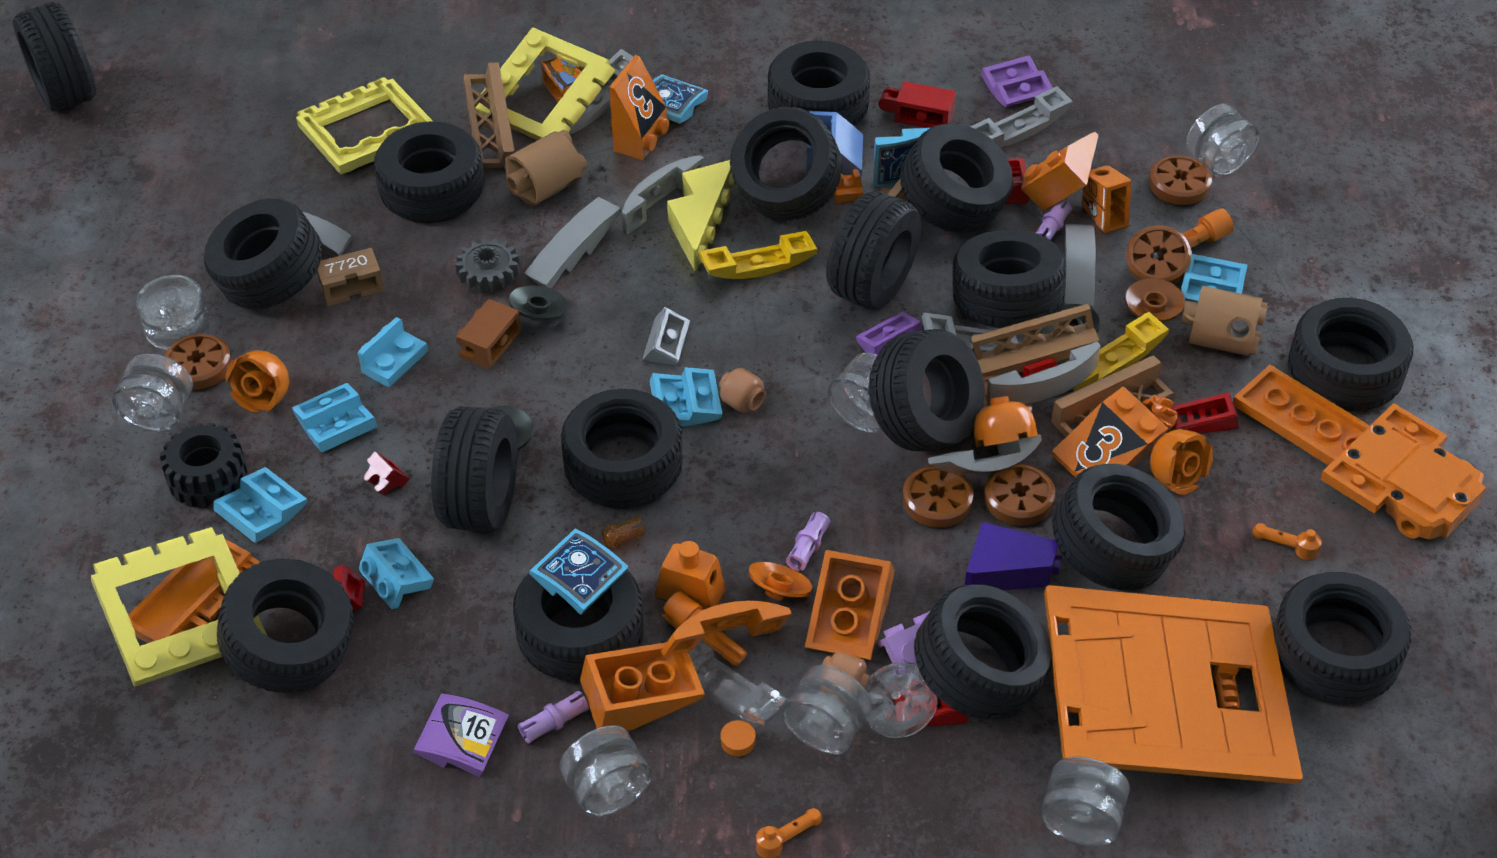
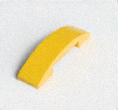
[699,231,817,279]
[1065,312,1169,391]

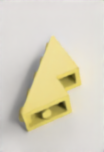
[667,160,736,271]

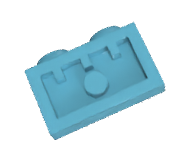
[358,317,428,387]
[359,538,434,609]

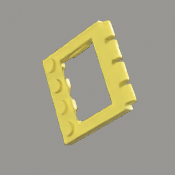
[475,27,615,140]
[296,77,434,175]
[91,527,267,687]

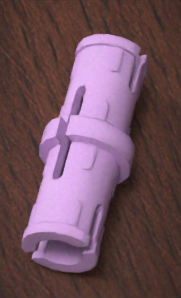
[1035,199,1072,241]
[786,512,830,571]
[518,691,589,744]

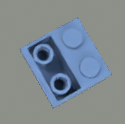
[806,111,863,175]

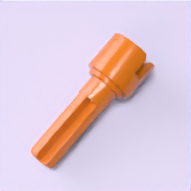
[1157,208,1234,260]
[661,591,747,666]

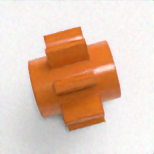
[1142,394,1177,430]

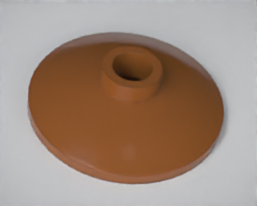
[1125,278,1185,322]

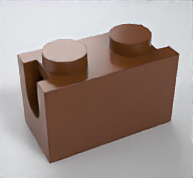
[456,299,521,370]

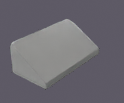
[643,307,690,365]

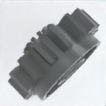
[455,238,520,293]

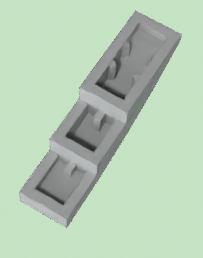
[524,197,622,288]

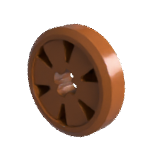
[1149,156,1212,205]
[1126,225,1191,284]
[163,334,232,390]
[984,464,1055,526]
[902,466,974,528]

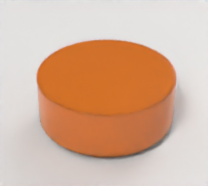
[721,720,756,757]

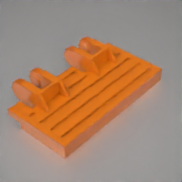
[128,534,261,643]

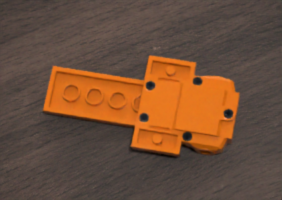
[1233,364,1486,540]

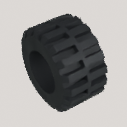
[160,423,248,508]

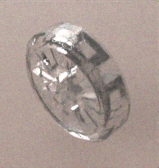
[860,663,938,738]

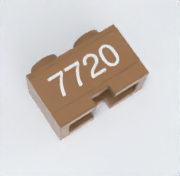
[316,248,384,306]

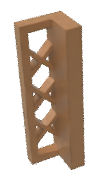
[463,63,515,168]
[971,304,1101,377]
[1051,355,1173,438]

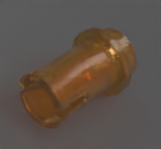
[602,515,645,548]

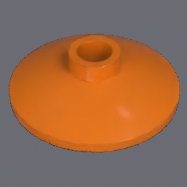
[748,562,812,600]

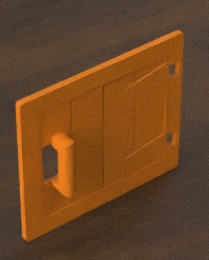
[1044,585,1303,784]

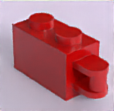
[878,81,956,128]

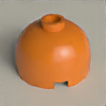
[225,350,290,413]
[974,396,1038,447]
[1150,429,1213,495]

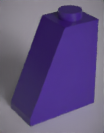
[965,522,1063,590]

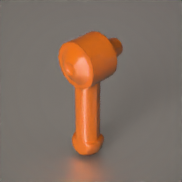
[1252,523,1322,560]
[755,808,822,858]

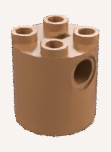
[505,130,587,206]
[1181,286,1268,356]

